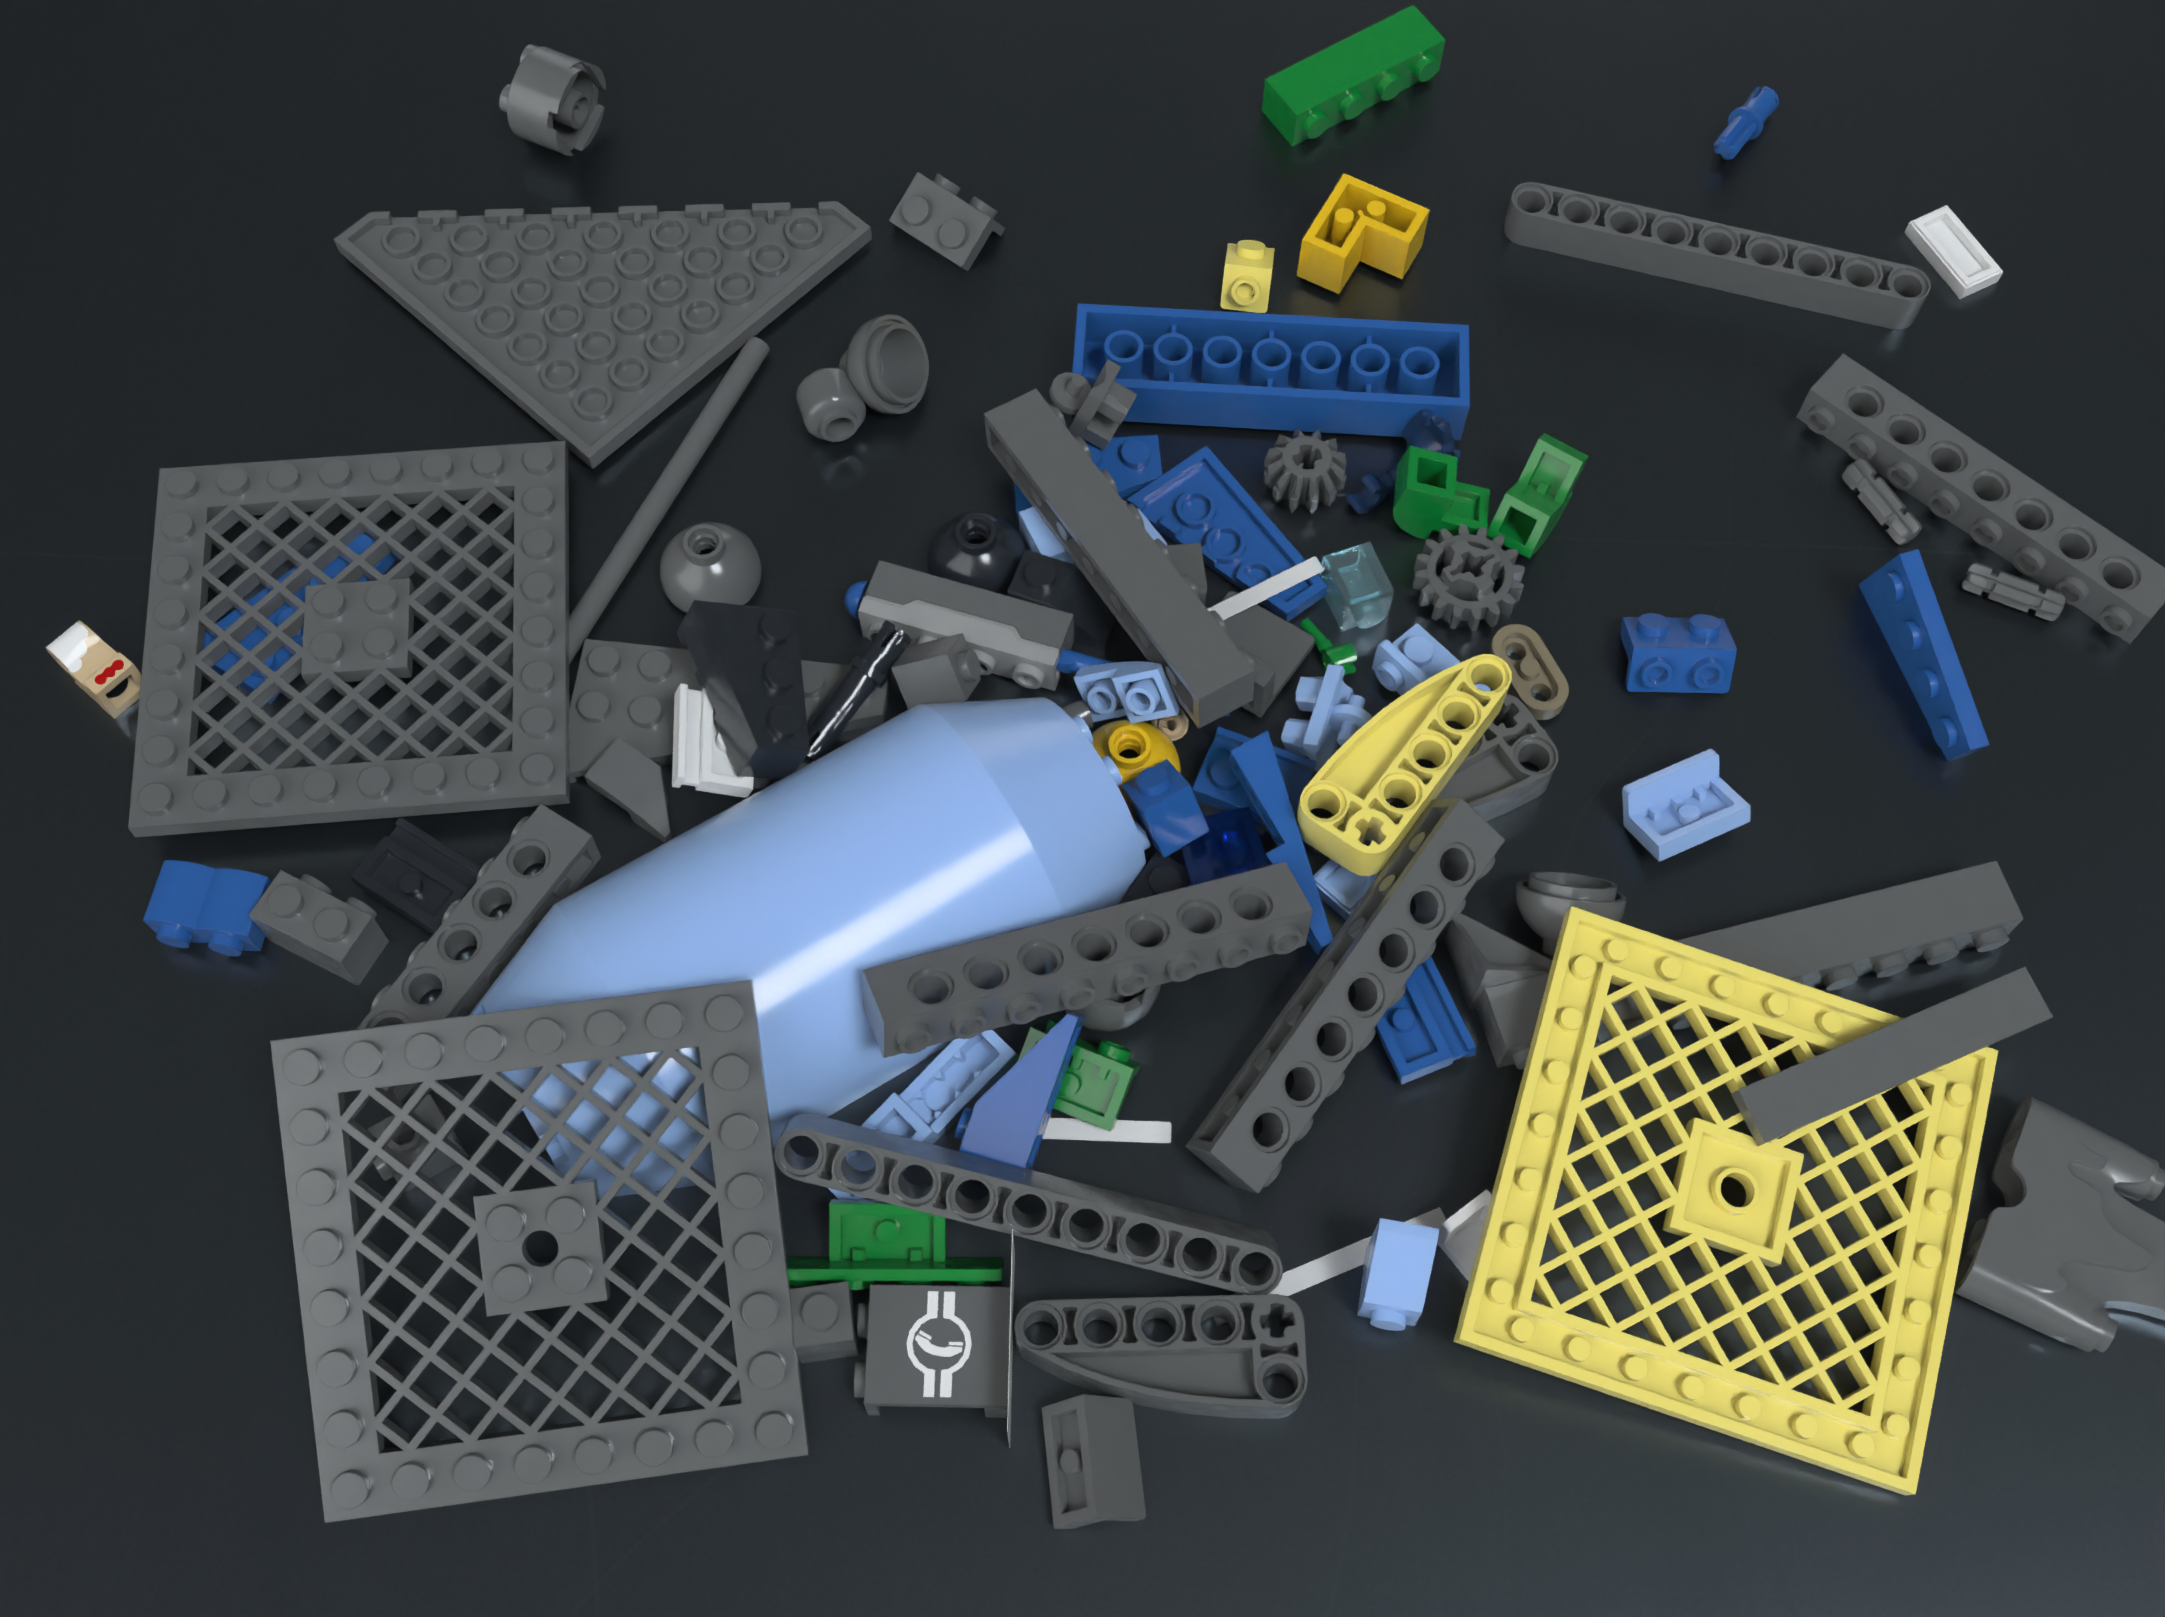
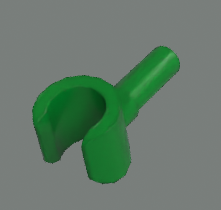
[1300,618,1357,675]

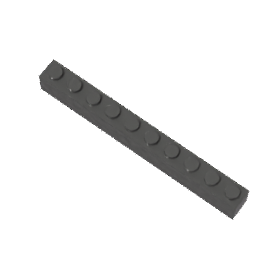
[1476,861,2024,1069]

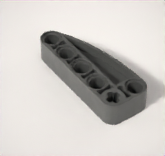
[1302,694,1559,854]
[1014,1294,1308,1419]

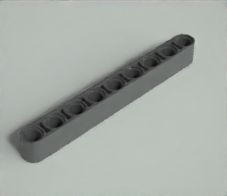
[1504,182,1931,330]
[774,1113,1283,1295]

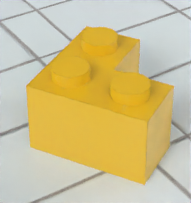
[1297,173,1430,294]

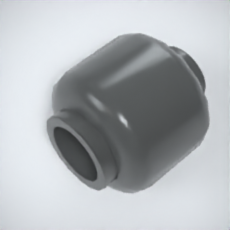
[796,367,866,442]

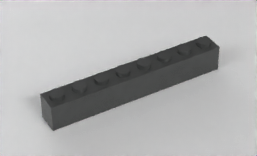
[984,389,1257,729]

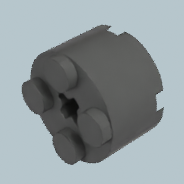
[499,44,606,156]

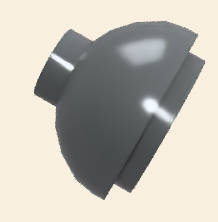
[839,314,929,414]
[660,522,762,613]
[1516,871,1627,957]

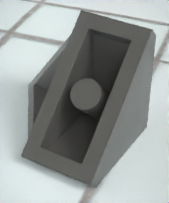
[1444,913,1553,1009]

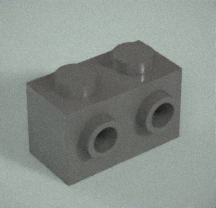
[249,870,389,986]

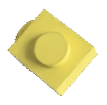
[1220,240,1275,313]

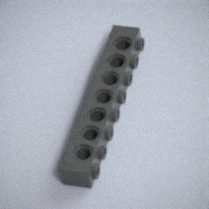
[1796,353,2165,644]
[1185,797,1505,1194]
[863,862,1313,1058]

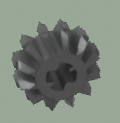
[1263,427,1347,514]

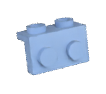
[1622,749,1751,862]

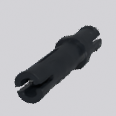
[807,620,912,762]

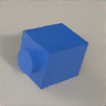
[1121,759,1209,858]

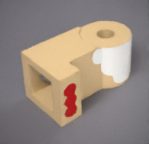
[46,621,141,719]

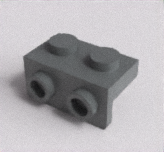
[889,172,1005,271]

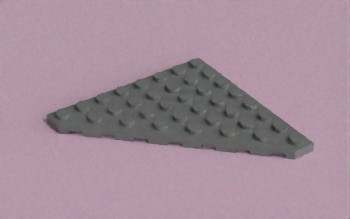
[334,201,872,469]

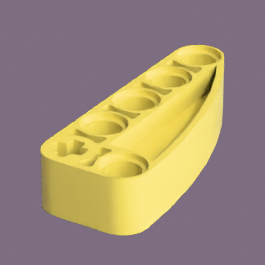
[1296,654,1512,876]

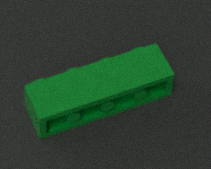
[1261,5,1446,147]

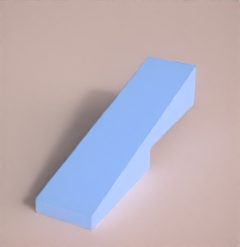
[828,1030,1019,1200]

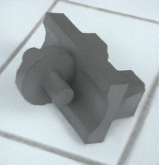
[1049,359,1137,450]

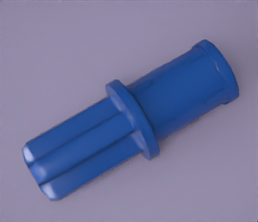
[1713,86,1779,160]

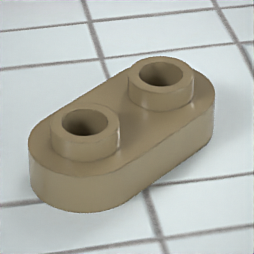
[1489,624,1569,720]

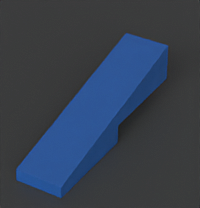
[1228,730,1333,956]

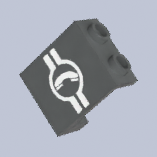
[854,1284,1011,1418]

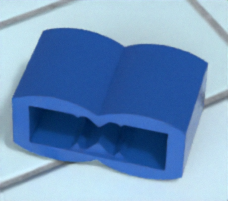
[143,860,272,956]

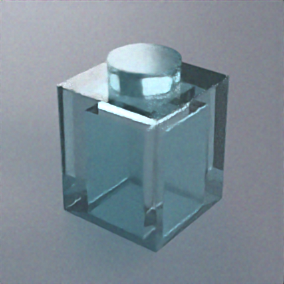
[1319,541,1394,632]

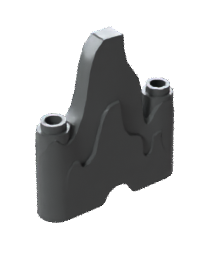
[1953,1095,2165,1352]

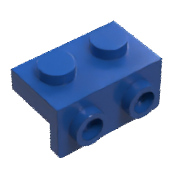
[1620,613,1737,693]

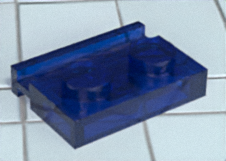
[1180,806,1269,886]

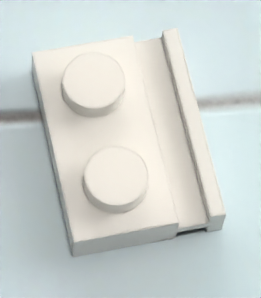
[672,683,754,798]

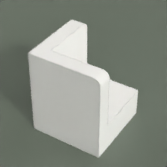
[1437,1189,1491,1281]

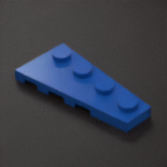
[1858,549,1990,762]

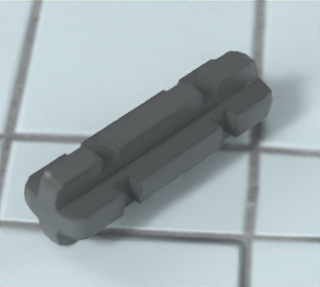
[1842,458,1922,545]
[1961,562,2066,621]

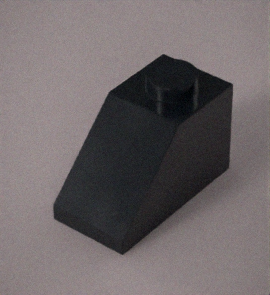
[1007,549,1117,652]

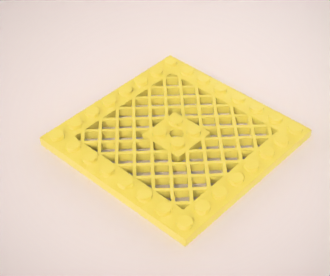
[1454,906,1998,1496]

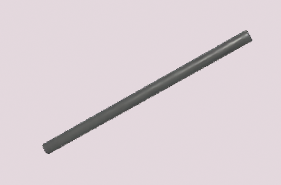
[505,336,770,722]

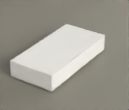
[1904,205,2003,299]

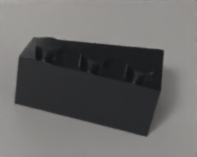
[676,600,810,780]

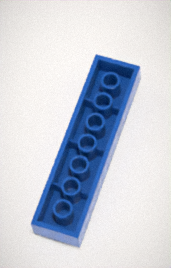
[1071,303,1470,440]

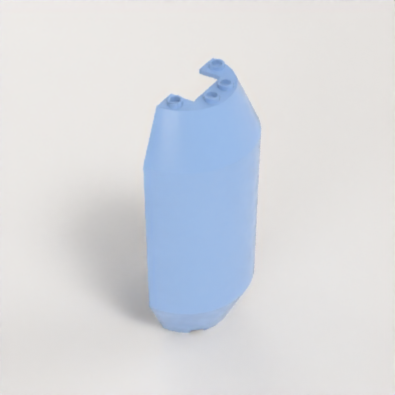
[470,697,1150,1199]

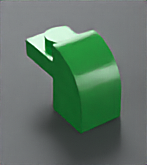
[1486,433,1589,559]
[1393,446,1490,540]

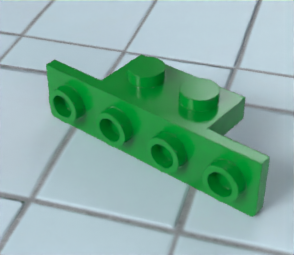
[786,1199,1003,1290]

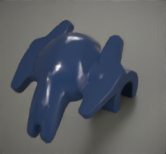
[1346,409,1461,514]

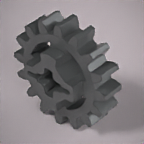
[1412,524,1525,631]

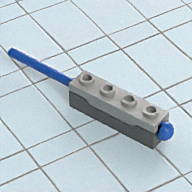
[844,560,1231,717]

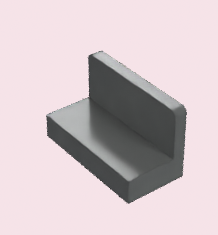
[1042,1394,1146,1529]

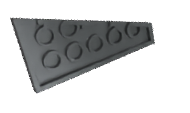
[569,639,891,783]

